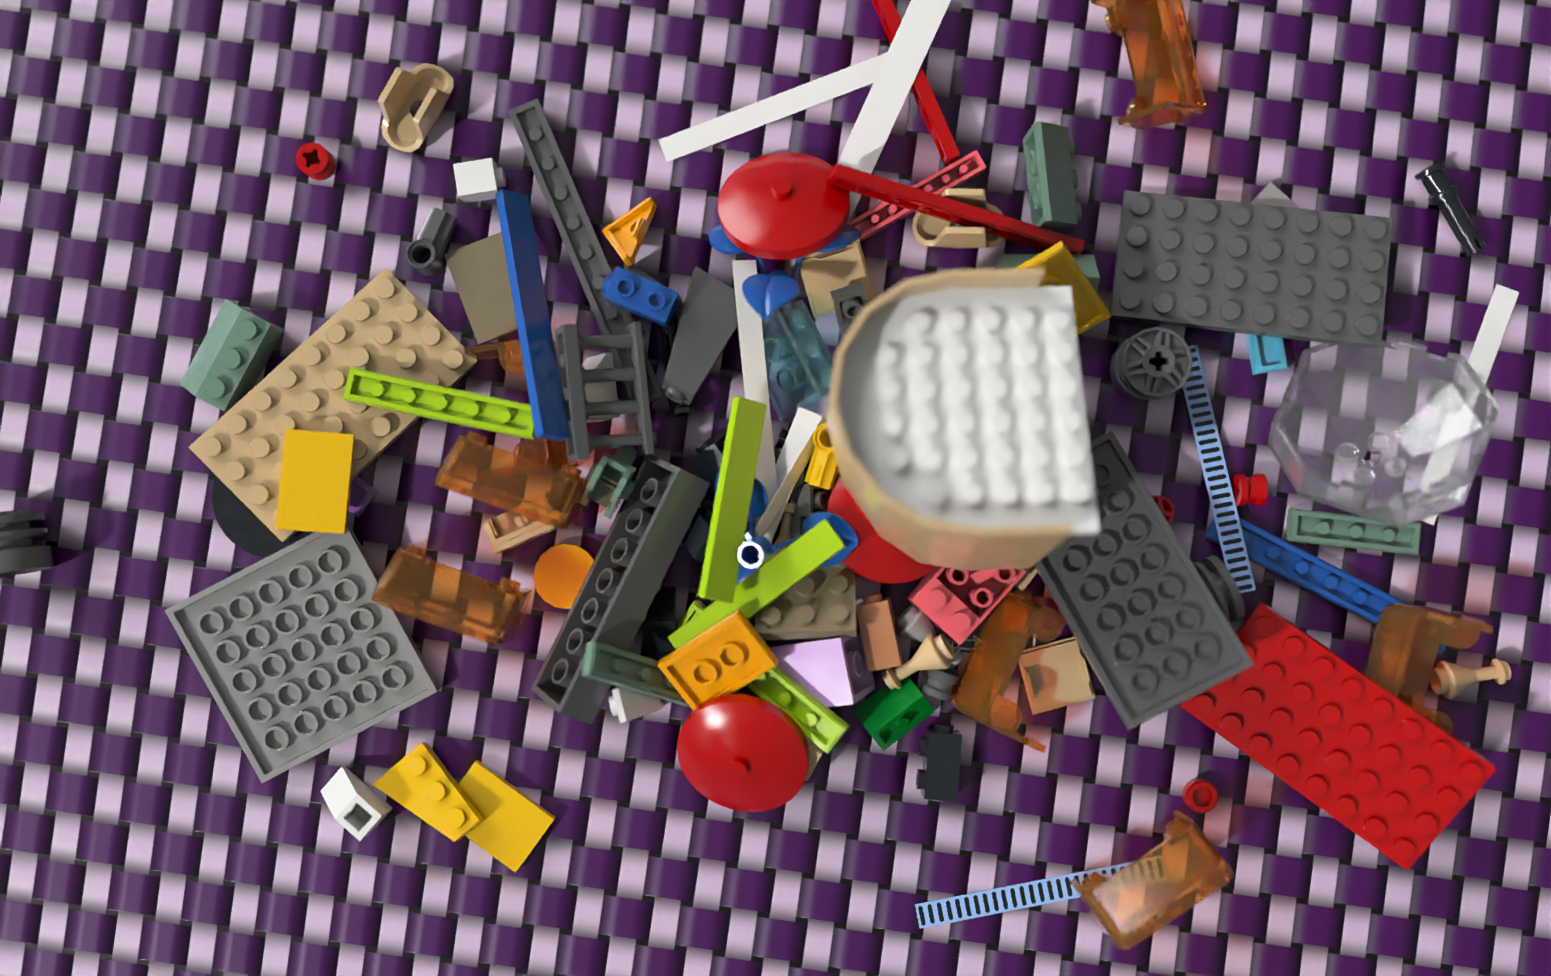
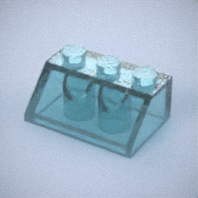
[737,299,834,421]

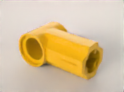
[804,423,839,490]

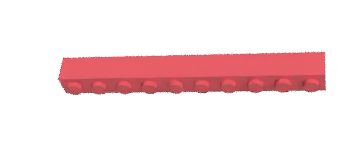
[847,150,987,242]

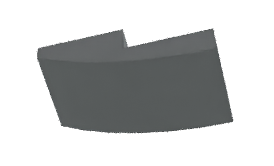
[830,282,868,340]
[790,484,830,539]

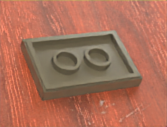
[444,232,518,346]

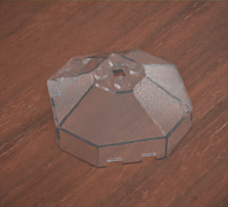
[1268,339,1501,528]

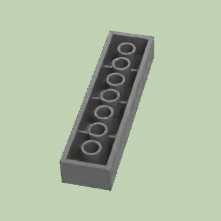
[531,455,710,725]

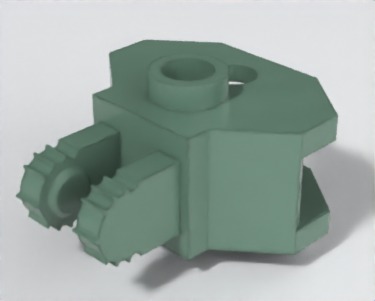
[580,447,637,519]

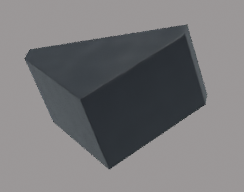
[641,587,678,653]

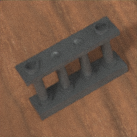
[554,321,657,463]

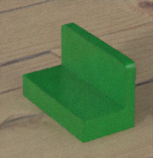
[853,676,935,751]

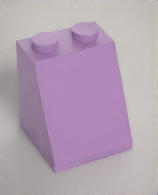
[769,626,876,707]

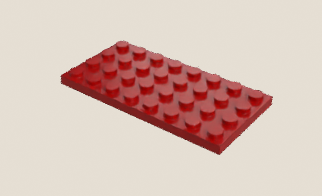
[1179,601,1497,871]

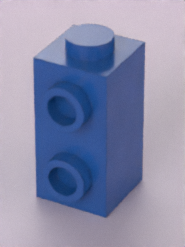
[602,266,681,328]

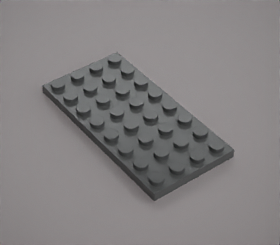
[1110,190,1392,349]
[1034,431,1254,731]

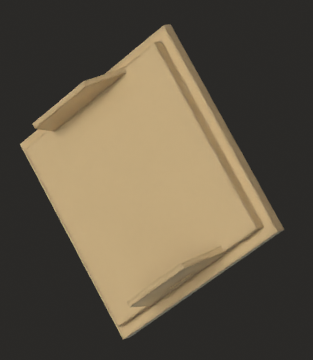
[796,239,875,318]
[1016,636,1096,715]

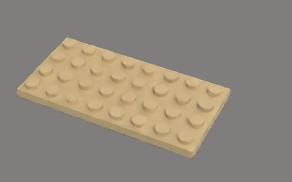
[188,268,479,543]

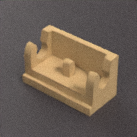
[483,495,560,554]

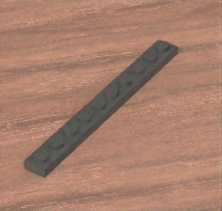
[508,98,665,404]

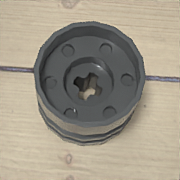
[1109,327,1193,402]
[0,510,54,577]
[1193,555,1245,623]

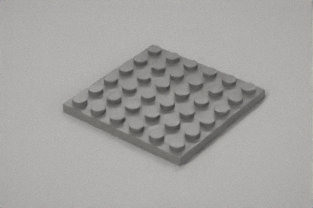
[164,523,440,783]

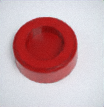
[1182,778,1218,813]

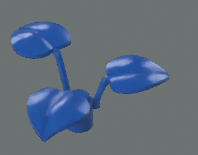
[708,223,861,320]
[715,471,859,585]

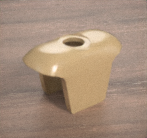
[378,63,454,153]
[912,188,1004,249]

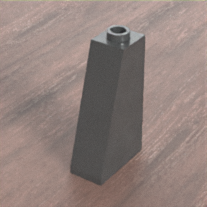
[661,266,738,406]

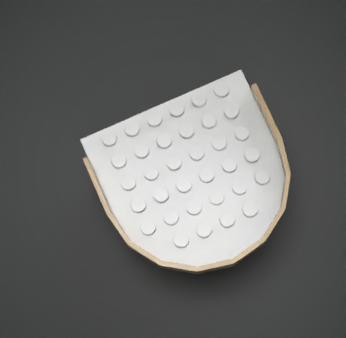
[826,268,1100,571]

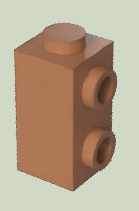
[856,593,904,672]

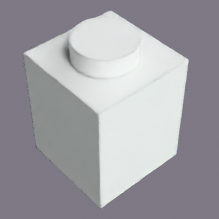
[453,158,506,204]

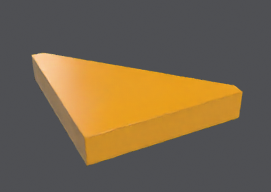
[602,197,657,268]

